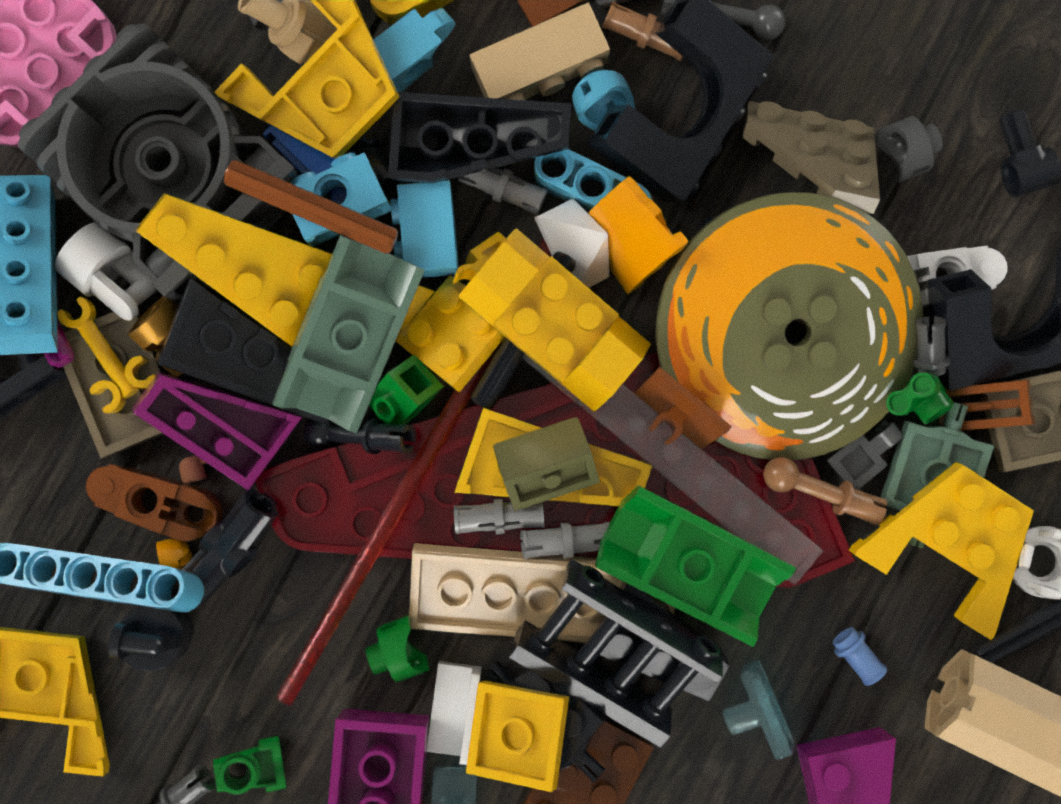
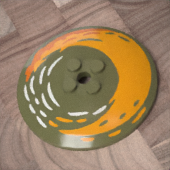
[656,192,923,460]

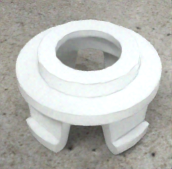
[1013,526,1061,599]

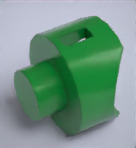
[365,615,429,683]

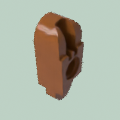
[86,464,223,541]

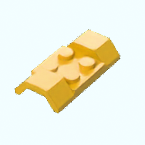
[458,228,651,412]

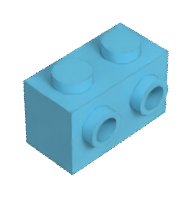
[391,180,459,278]

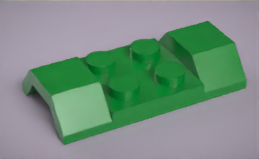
[595,485,796,647]

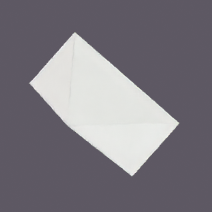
[534,199,609,288]

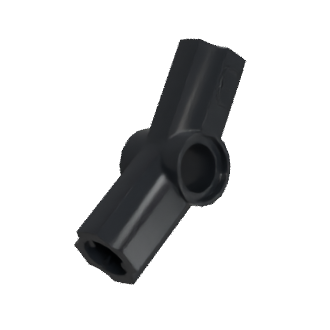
[172,489,279,610]

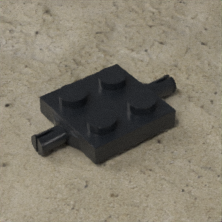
[486,661,607,783]

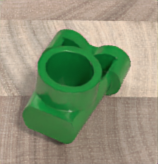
[886,373,955,425]
[213,735,286,795]

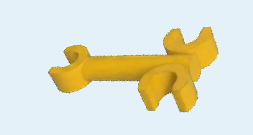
[57,296,156,414]

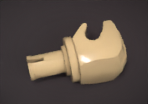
[238,0,337,65]

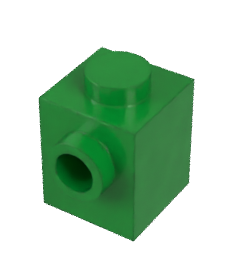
[369,355,444,425]

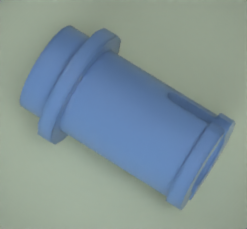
[832,627,887,686]

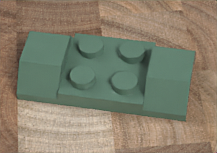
[272,235,425,434]

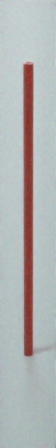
[276,200,569,706]

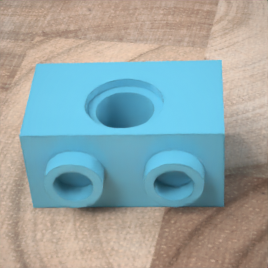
[290,153,392,247]

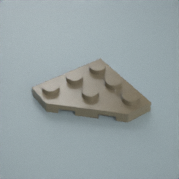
[743,101,880,214]

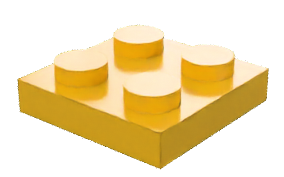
[396,275,505,392]
[466,680,569,792]

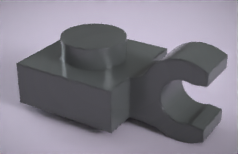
[823,419,903,490]

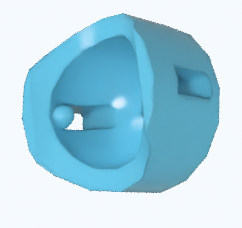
[572,70,635,131]

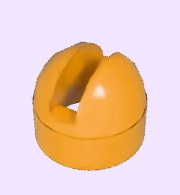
[156,538,192,570]

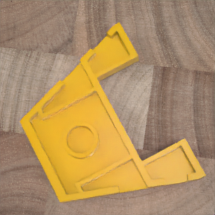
[214,0,400,159]
[849,462,1034,640]
[0,627,110,777]

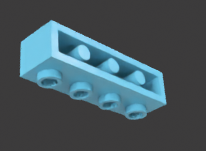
[0,175,58,355]

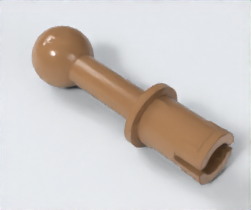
[763,457,887,526]

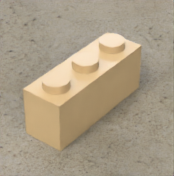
[469,2,610,100]

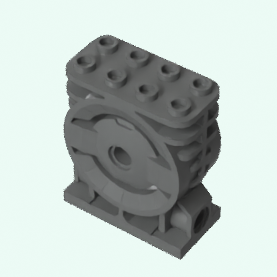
[18,23,299,303]

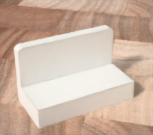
[427,661,482,765]

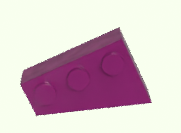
[132,372,301,490]
[796,727,896,804]

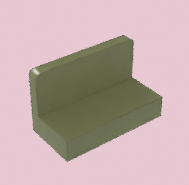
[493,417,600,511]

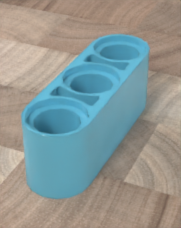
[534,149,652,213]

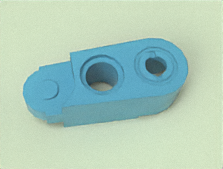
[374,8,455,92]

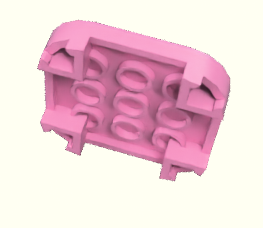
[0,0,117,148]

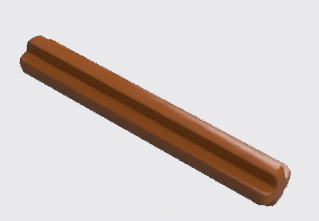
[224,160,398,254]

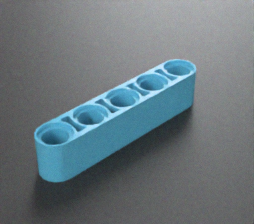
[0,543,204,612]

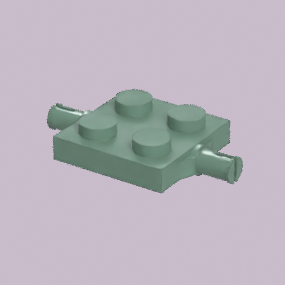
[881,402,994,548]

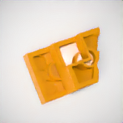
[588,176,689,294]

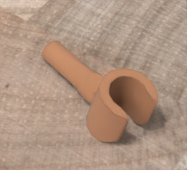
[179,455,208,484]

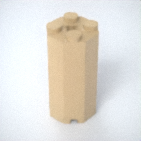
[925,649,1061,797]

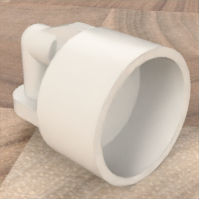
[55,222,157,321]

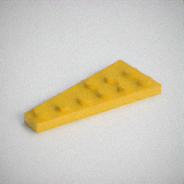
[135,193,435,347]

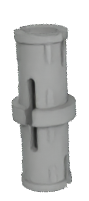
[458,168,548,215]
[454,499,545,534]
[520,522,610,559]

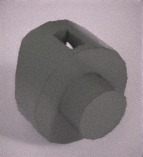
[876,116,943,183]

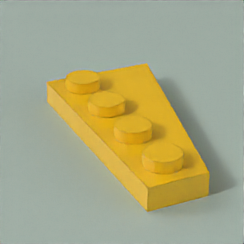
[454,408,653,506]

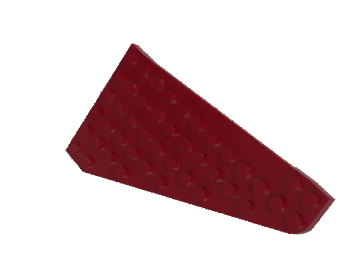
[255,352,855,588]

